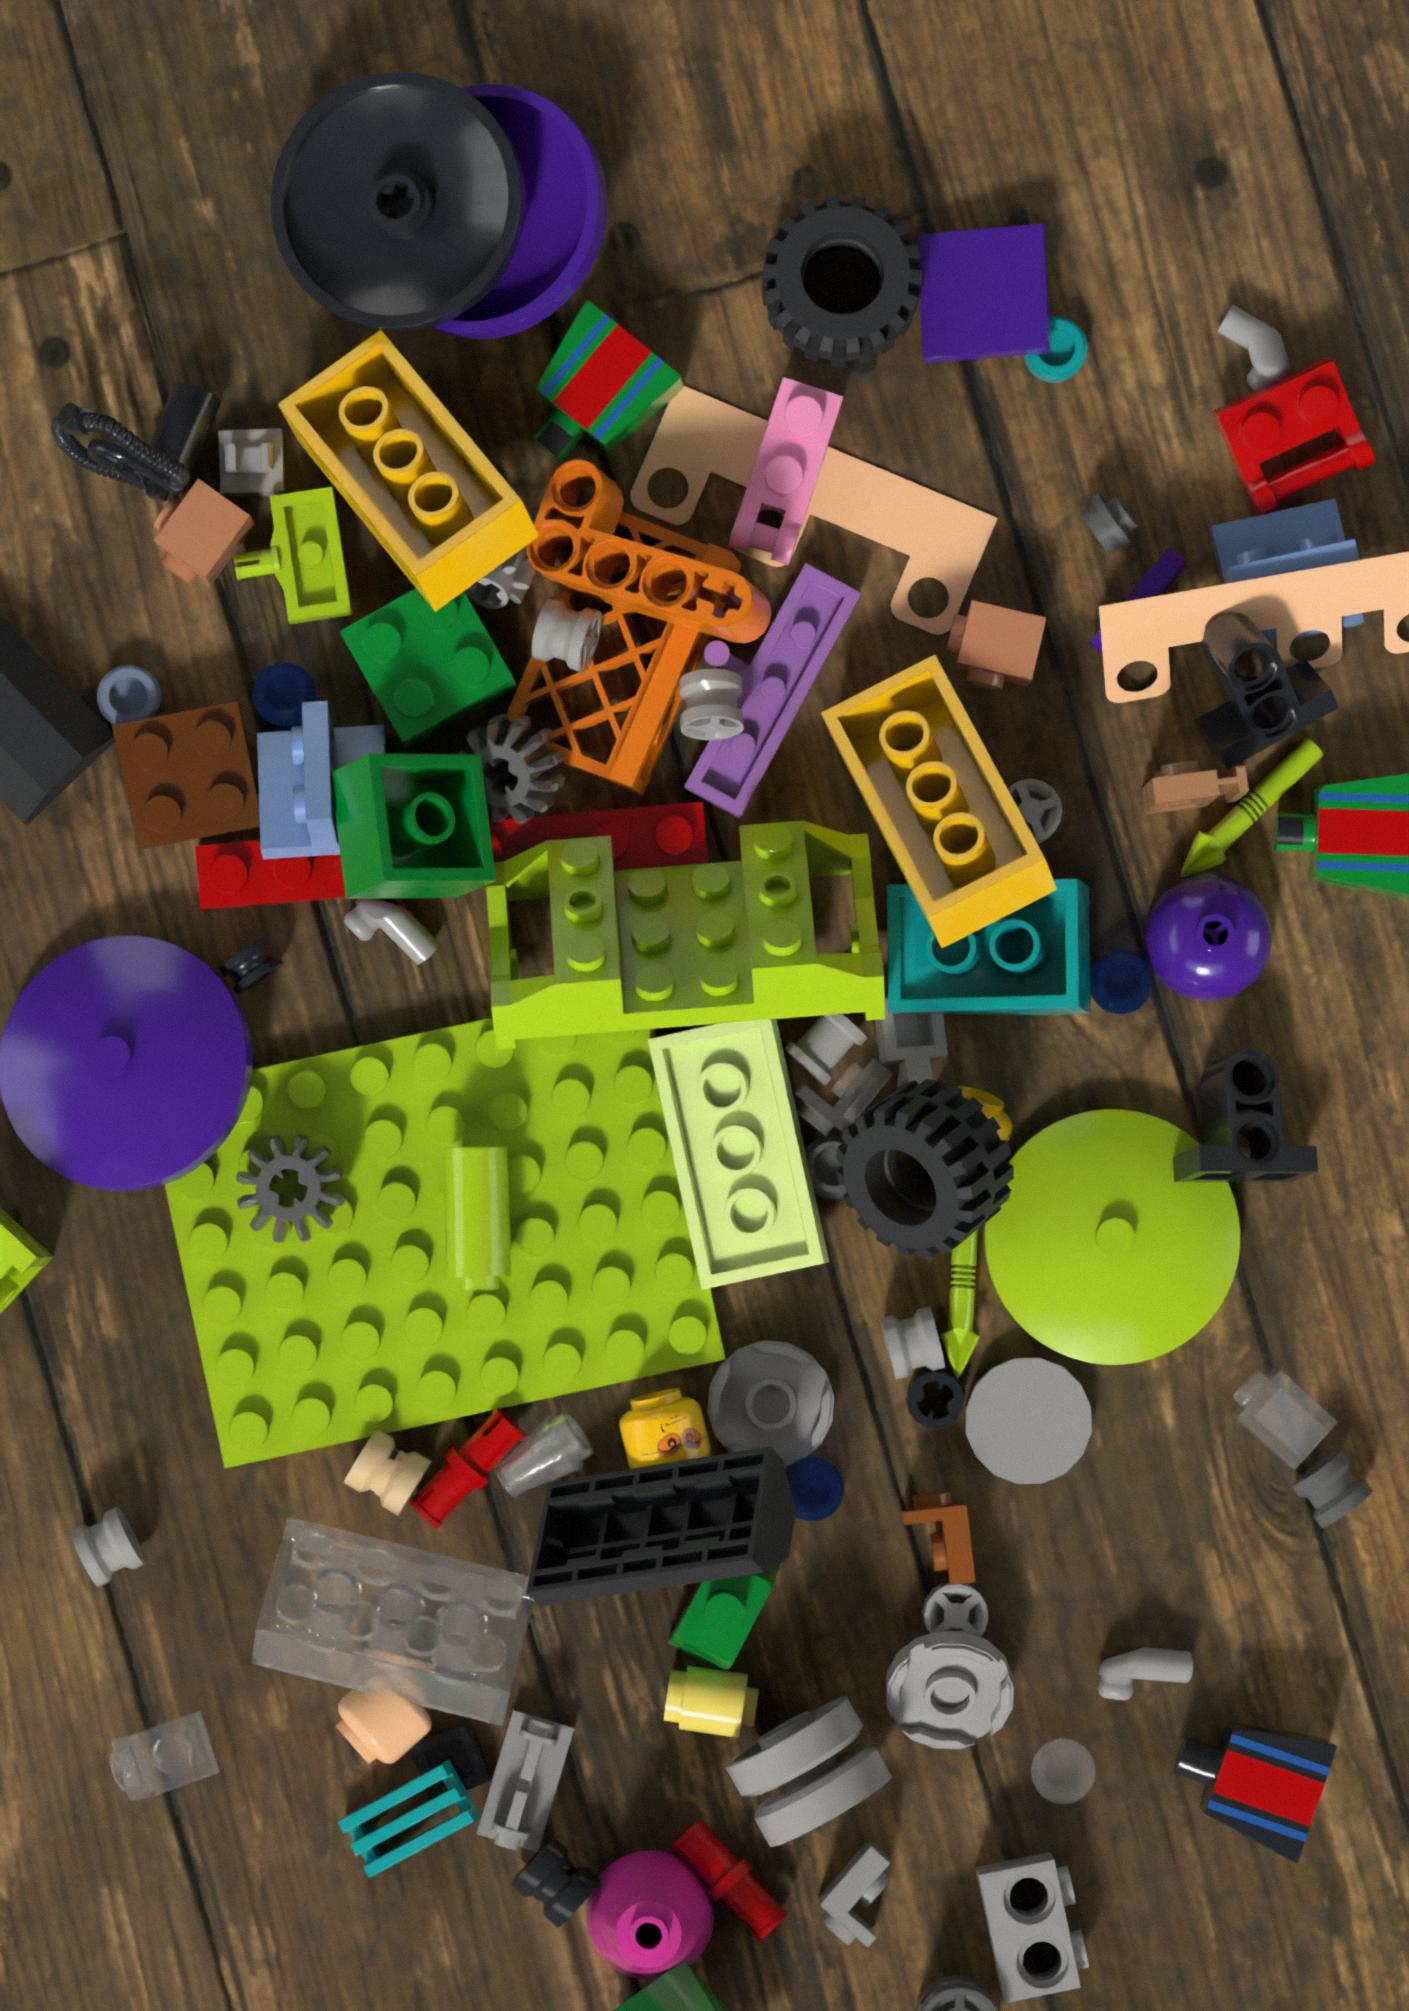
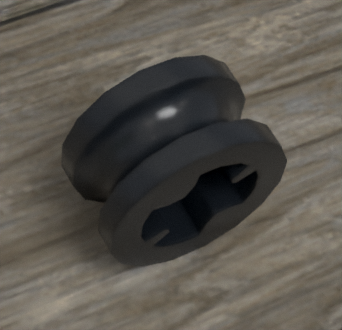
[219,937,284,995]
[906,1371,964,1429]

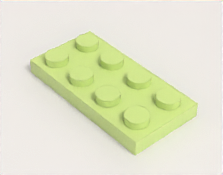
[648,1019,829,1290]

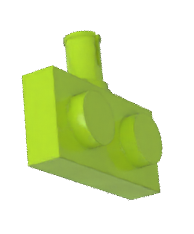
[233,487,353,624]

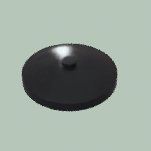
[271,72,526,332]

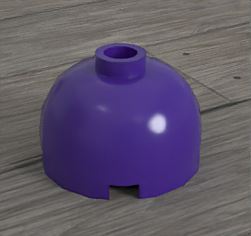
[1143,873,1273,1002]

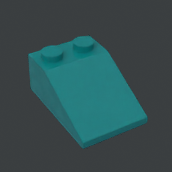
[887,879,1091,1015]

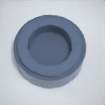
[97,665,163,724]

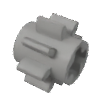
[464,546,536,609]

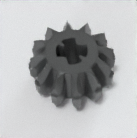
[458,714,567,823]
[236,1134,345,1242]

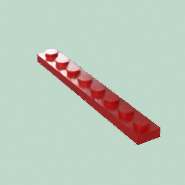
[195,802,708,911]

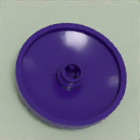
[429,84,608,340]
[0,935,253,1192]

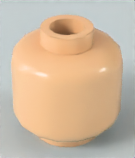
[336,1668,432,1764]

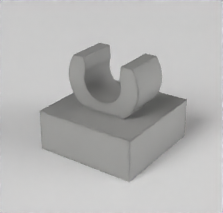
[218,428,286,497]

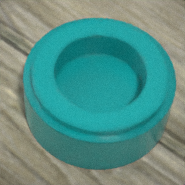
[1023,316,1087,383]

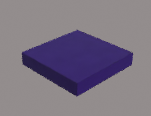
[917,224,1052,363]

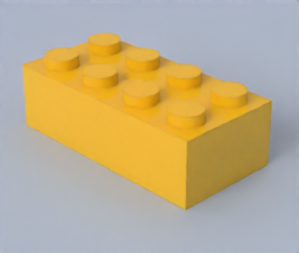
[278,330,539,612]
[821,655,1057,948]

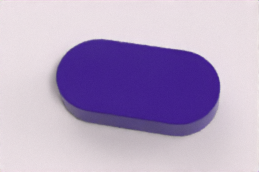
[1089,546,1188,655]

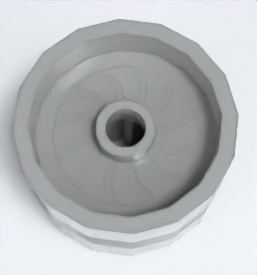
[725,1696,892,1847]

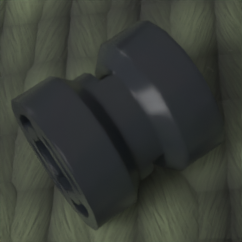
[510,1836,601,1928]

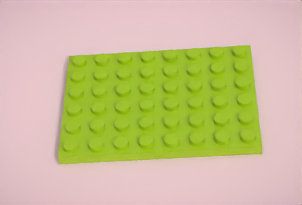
[165,1018,726,1468]

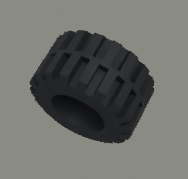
[762,195,923,367]
[836,1079,1014,1258]

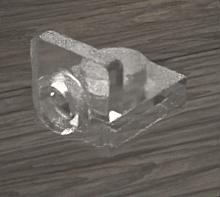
[794,1058,893,1136]
[110,1711,220,1801]

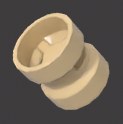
[343,1428,432,1516]

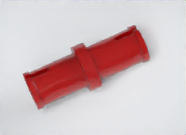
[408,1407,526,1529]
[671,1818,789,1942]

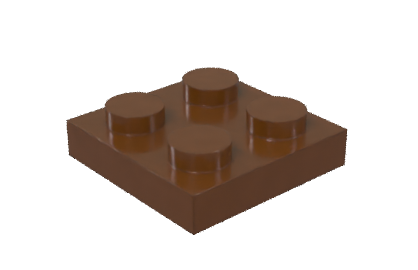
[112,699,260,850]

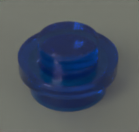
[253,662,317,727]
[1090,950,1152,1015]
[786,1456,844,1521]

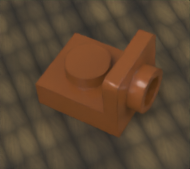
[900,1492,976,1585]

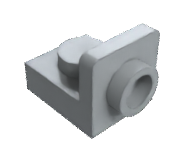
[818,1839,890,1947]

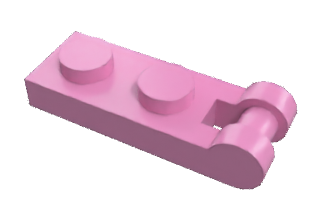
[728,377,843,565]

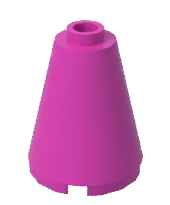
[586,1849,714,1980]

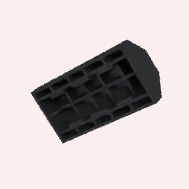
[0,615,115,825]
[526,1446,796,1606]

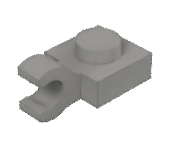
[875,997,948,1089]

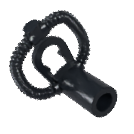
[50,382,221,502]

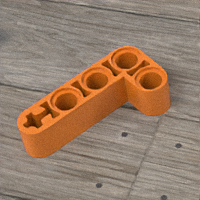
[526,459,772,644]

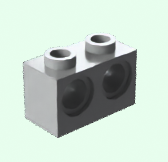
[975,1852,1089,2003]

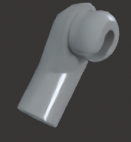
[1217,305,1291,391]
[344,898,439,964]
[1096,1647,1193,1700]

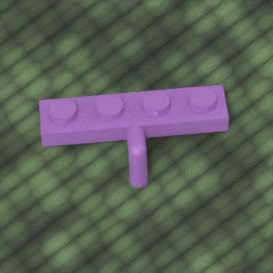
[684,563,861,818]

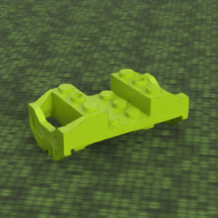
[486,821,885,1050]

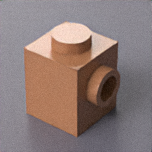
[153,478,256,586]
[946,600,1046,690]

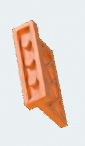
[506,511,742,797]

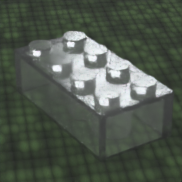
[252,1517,534,1726]

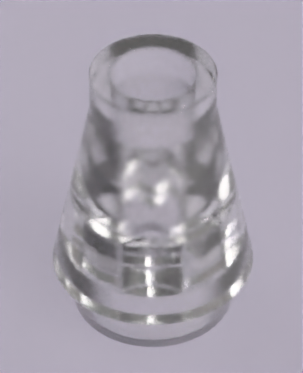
[494,1411,593,1498]

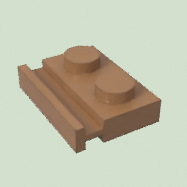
[1141,761,1249,815]

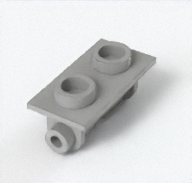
[476,1710,575,1852]

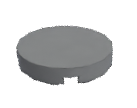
[707,1340,834,1466]
[965,1357,1092,1484]
[886,1631,1014,1749]

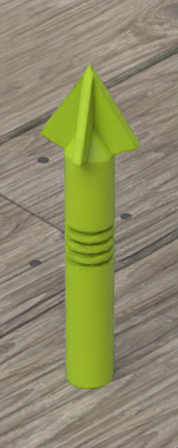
[1180,738,1323,877]
[939,1230,980,1379]

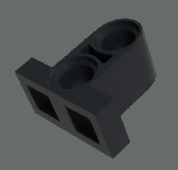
[1195,612,1339,770]
[1173,1048,1318,1182]

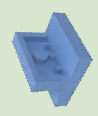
[1209,498,1364,645]
[257,701,387,859]

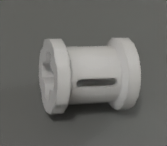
[783,1014,867,1086]

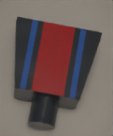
[1173,1722,1338,1863]

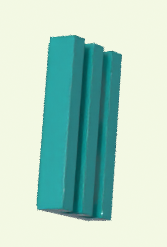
[337,1760,481,1878]

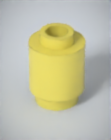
[664,1665,759,1738]

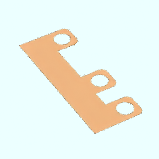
[630,385,998,635]
[1099,551,1409,703]

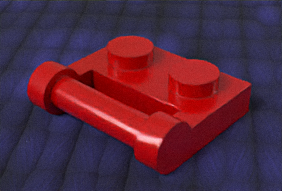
[1212,358,1375,515]

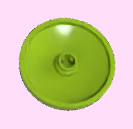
[984,1109,1240,1365]

